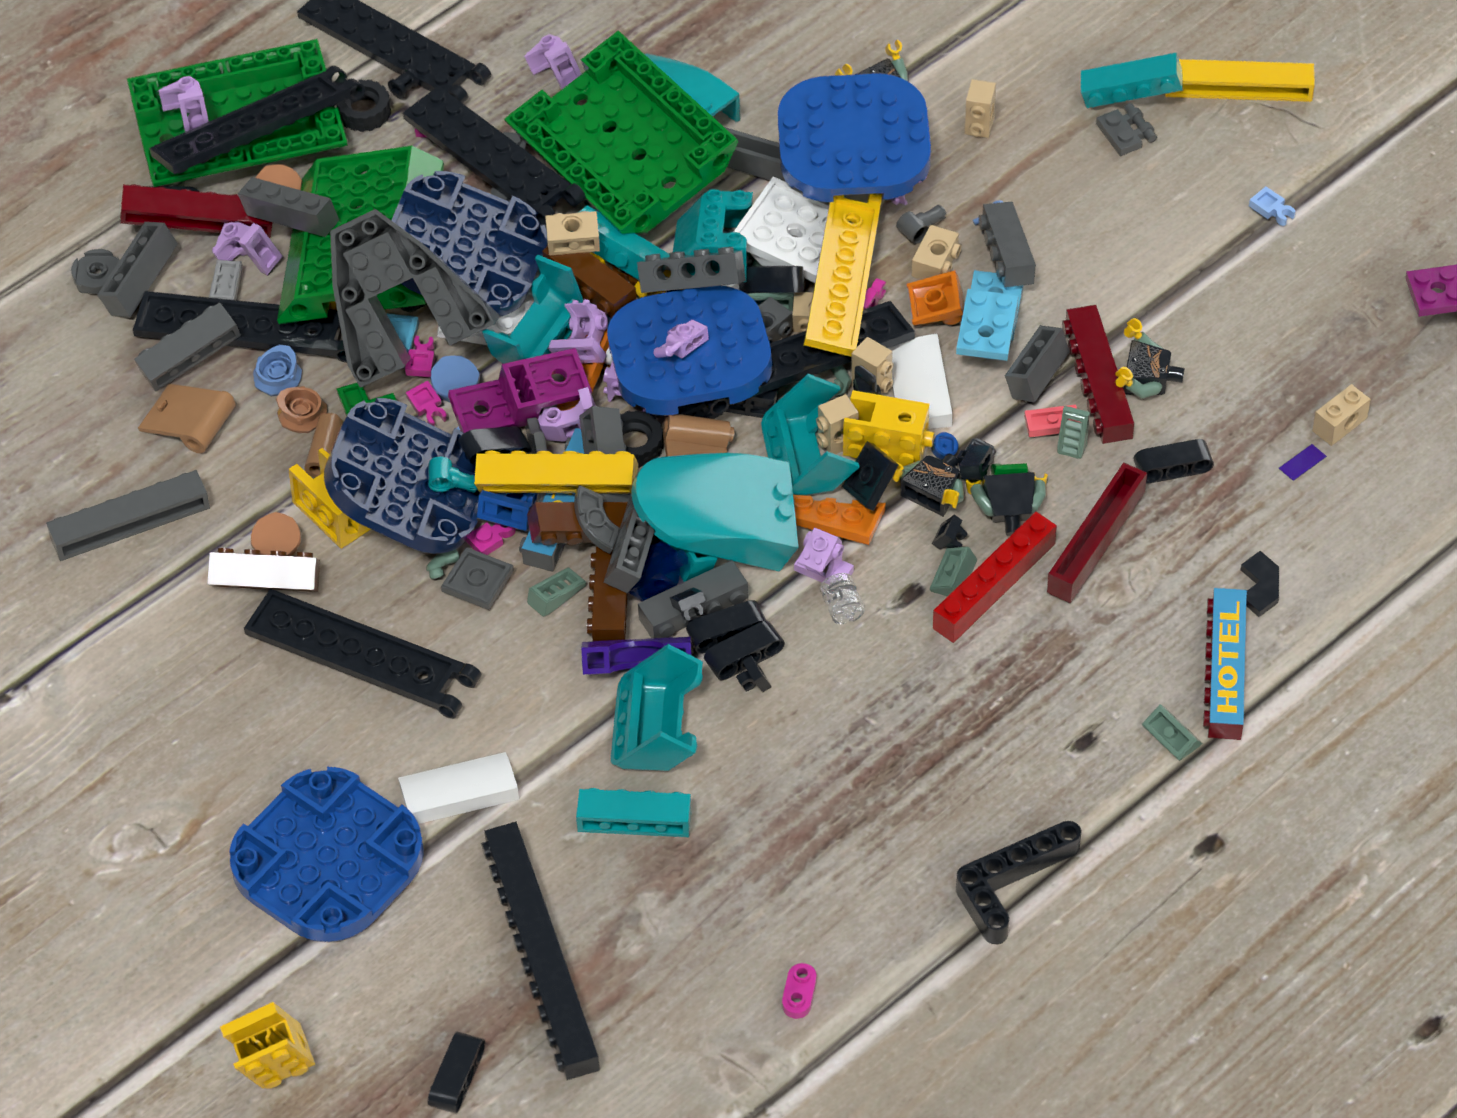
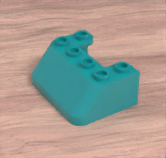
[673,189,753,282]
[611,644,703,771]

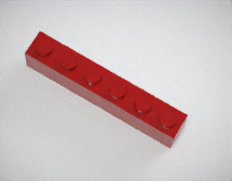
[933,512,1057,643]

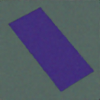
[1279,444,1327,481]

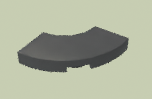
[526,418,547,454]
[574,485,620,554]

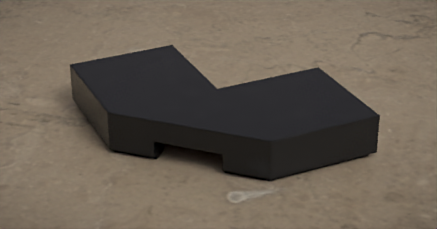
[1240,551,1279,617]

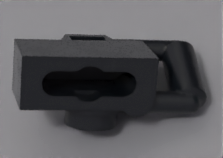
[853,365,881,395]
[957,438,996,480]

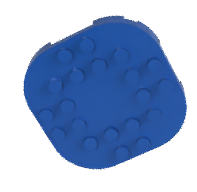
[778,74,931,202]
[607,285,772,415]
[229,767,423,942]

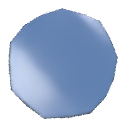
[253,345,302,396]
[431,356,480,402]

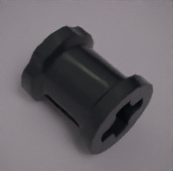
[388,67,420,99]

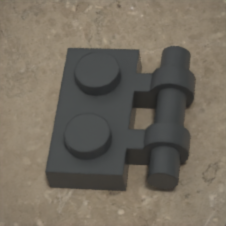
[1096,103,1157,156]

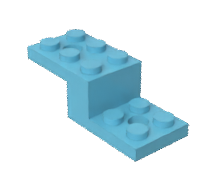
[956,270,1023,361]

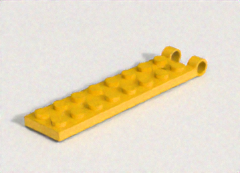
[804,193,883,357]

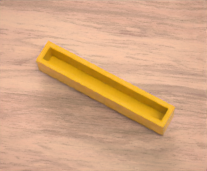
[1165,59,1315,102]
[474,451,638,493]

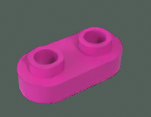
[782,963,817,1019]

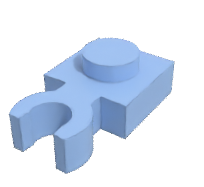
[1249,186,1295,226]

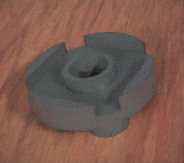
[71,249,120,294]

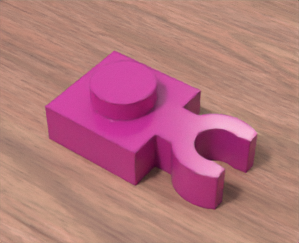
[863,278,886,310]
[405,336,435,377]
[406,380,447,426]
[466,522,515,555]

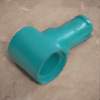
[428,456,477,493]

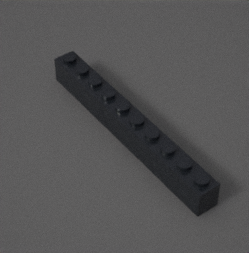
[481,821,600,1080]

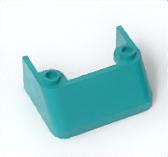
[482,255,583,364]
[761,374,860,495]

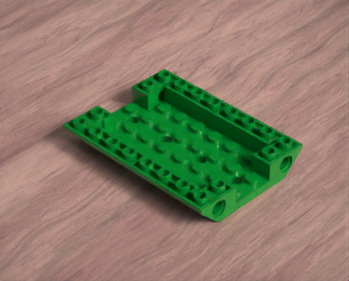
[504,30,738,234]
[127,39,348,187]
[277,146,444,324]

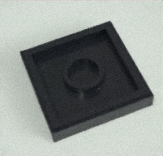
[842,441,898,511]

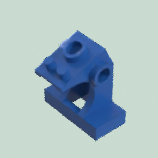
[477,490,538,531]

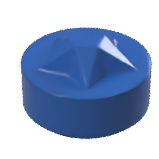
[931,432,958,459]

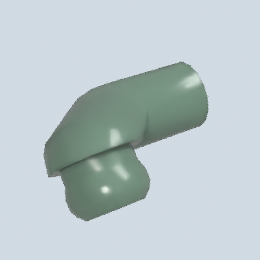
[831,365,852,396]
[426,549,459,579]

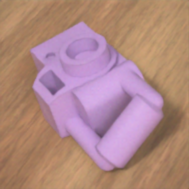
[654,320,708,358]

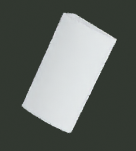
[888,334,952,429]
[398,752,519,824]

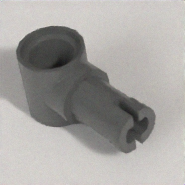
[896,204,946,244]

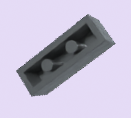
[1005,325,1070,402]

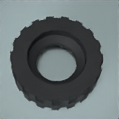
[336,79,391,132]
[620,410,664,468]

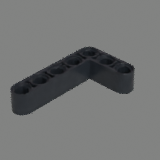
[956,821,1082,945]

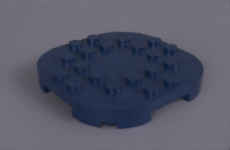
[391,171,548,316]
[324,398,480,554]

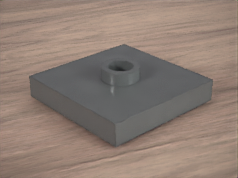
[441,547,514,610]

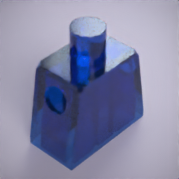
[628,542,688,602]

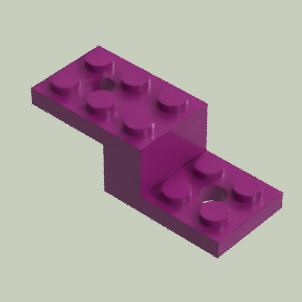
[1405,265,1457,317]
[448,348,592,433]

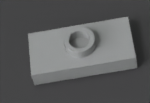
[209,260,243,300]

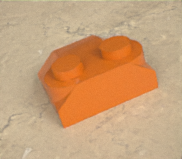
[907,270,964,325]

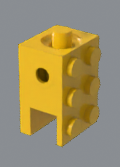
[843,390,935,466]
[289,448,371,549]
[220,1002,315,1089]

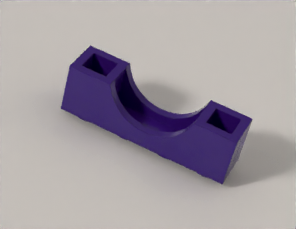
[581,637,691,675]

